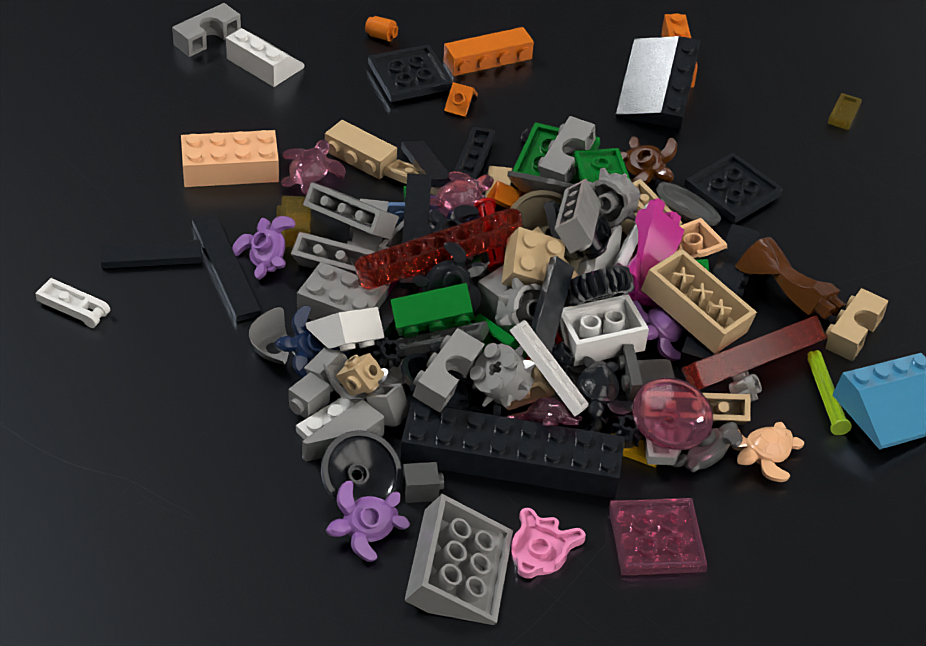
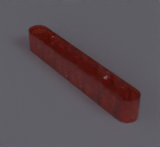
[355,208,523,289]
[681,315,827,393]

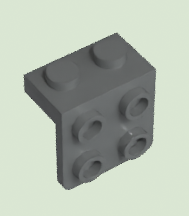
[617,344,678,404]

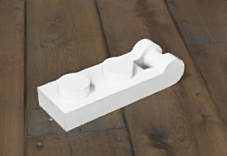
[35,278,110,328]

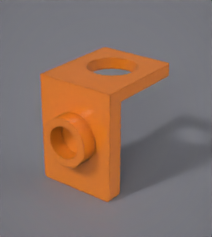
[444,82,478,117]

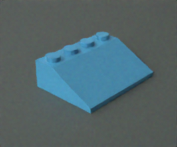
[833,353,926,450]

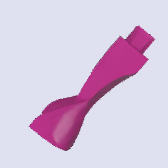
[626,198,684,308]

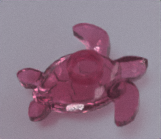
[281,140,346,195]
[430,171,494,218]
[507,397,582,426]

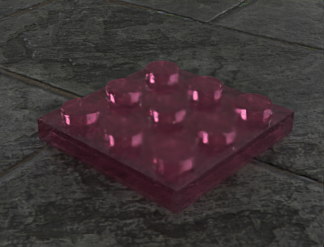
[609,498,707,575]

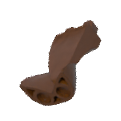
[735,237,846,319]

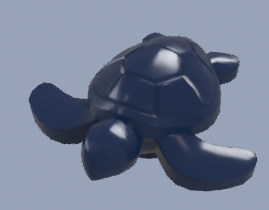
[274,306,349,378]

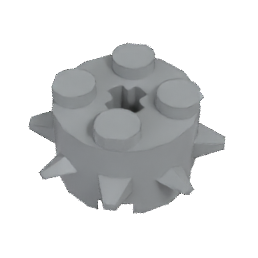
[588,168,641,228]
[495,277,542,338]
[470,343,536,408]

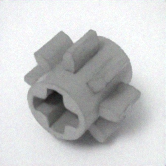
[729,371,762,402]

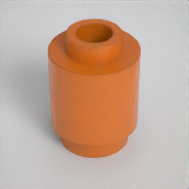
[365,16,398,41]

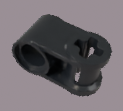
[585,217,612,260]

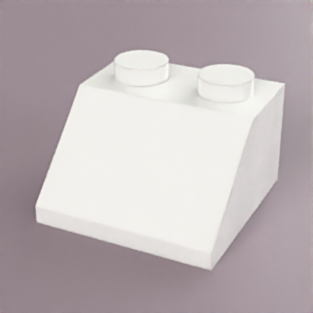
[306,307,384,352]

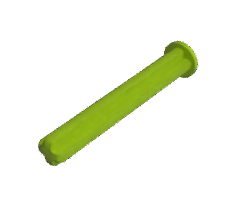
[807,350,852,435]

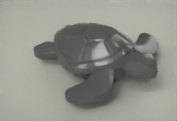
[671,421,743,472]

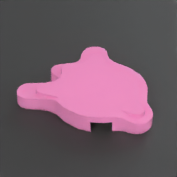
[511,508,586,578]

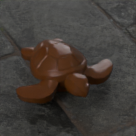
[621,137,677,185]

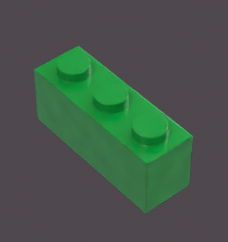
[390,283,475,337]

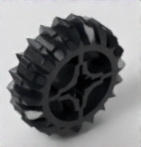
[567,266,634,306]

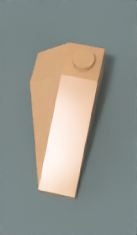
[619,218,727,264]

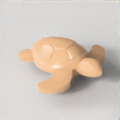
[730,422,804,482]

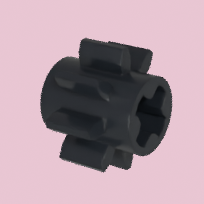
[371,337,404,372]
[551,341,573,371]
[611,415,646,448]

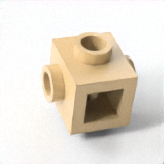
[336,353,385,396]

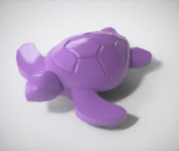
[232,216,295,279]
[633,300,689,361]
[326,481,410,562]

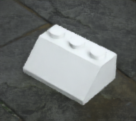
[226,28,304,87]
[559,294,649,366]

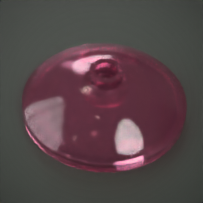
[632,378,713,450]

